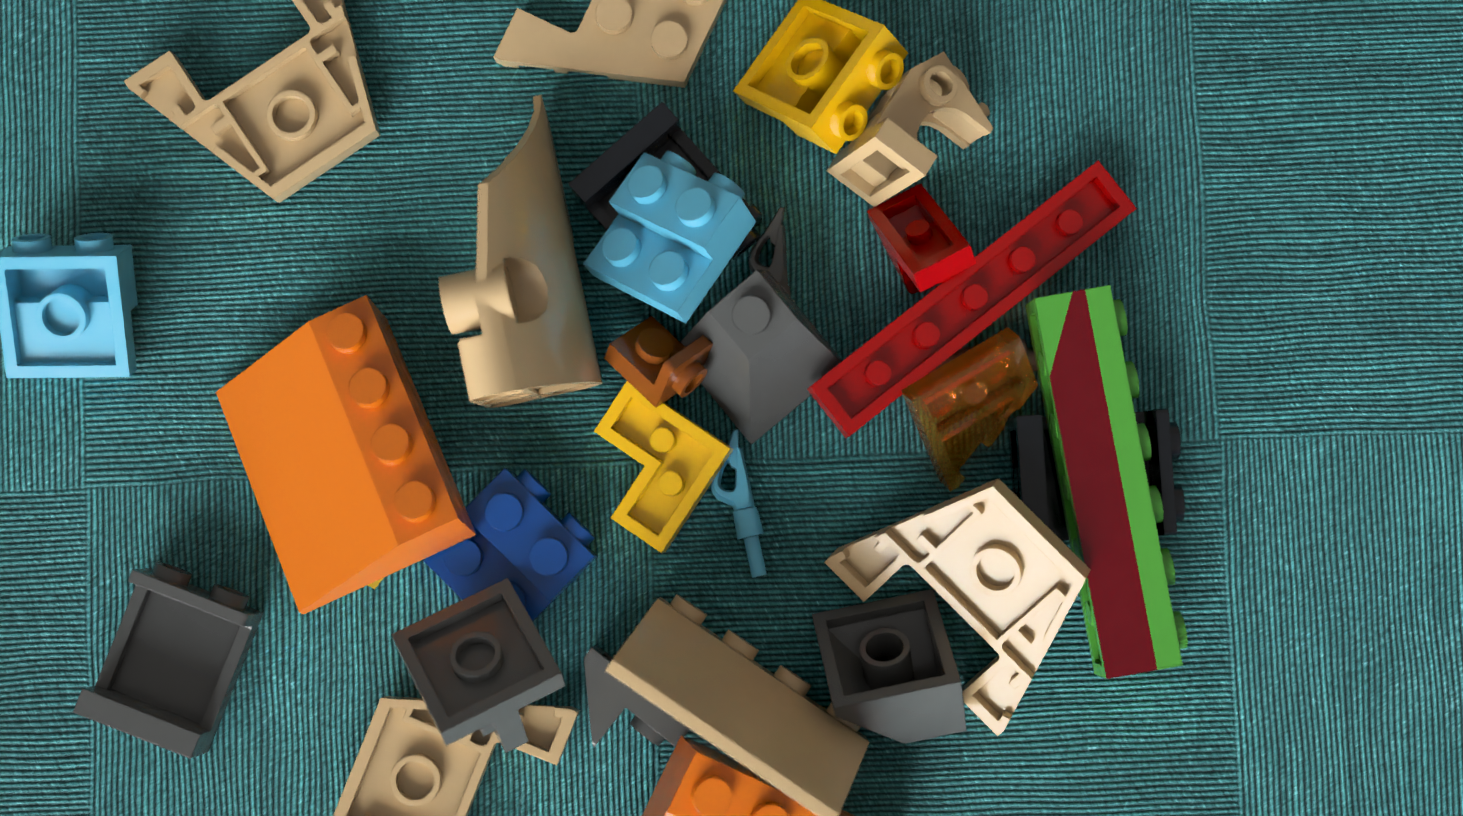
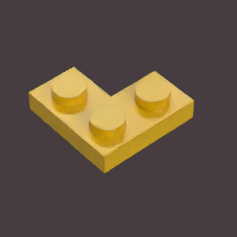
[594,381,734,553]

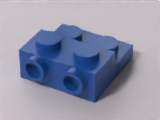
[423,468,598,622]

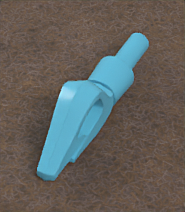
[710,429,767,578]

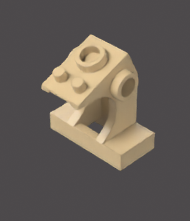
[826,52,993,207]

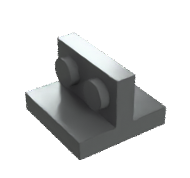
[391,578,565,753]

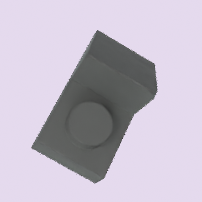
[584,644,690,747]

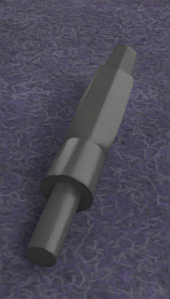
[748,207,791,297]

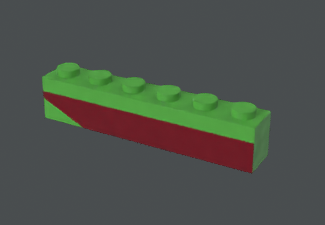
[1025,285,1188,679]

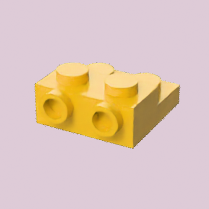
[733,0,908,154]

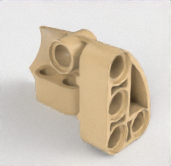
[438,95,603,408]

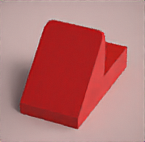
[867,183,977,294]

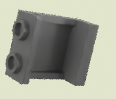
[73,561,264,759]

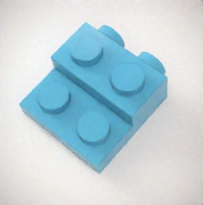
[583,151,756,324]
[0,233,138,378]

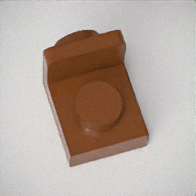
[604,316,713,408]

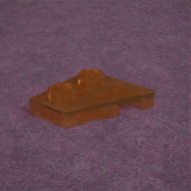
[901,327,1038,492]

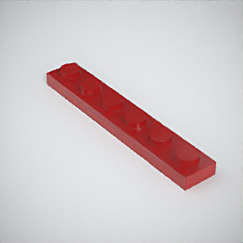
[807,160,1137,438]

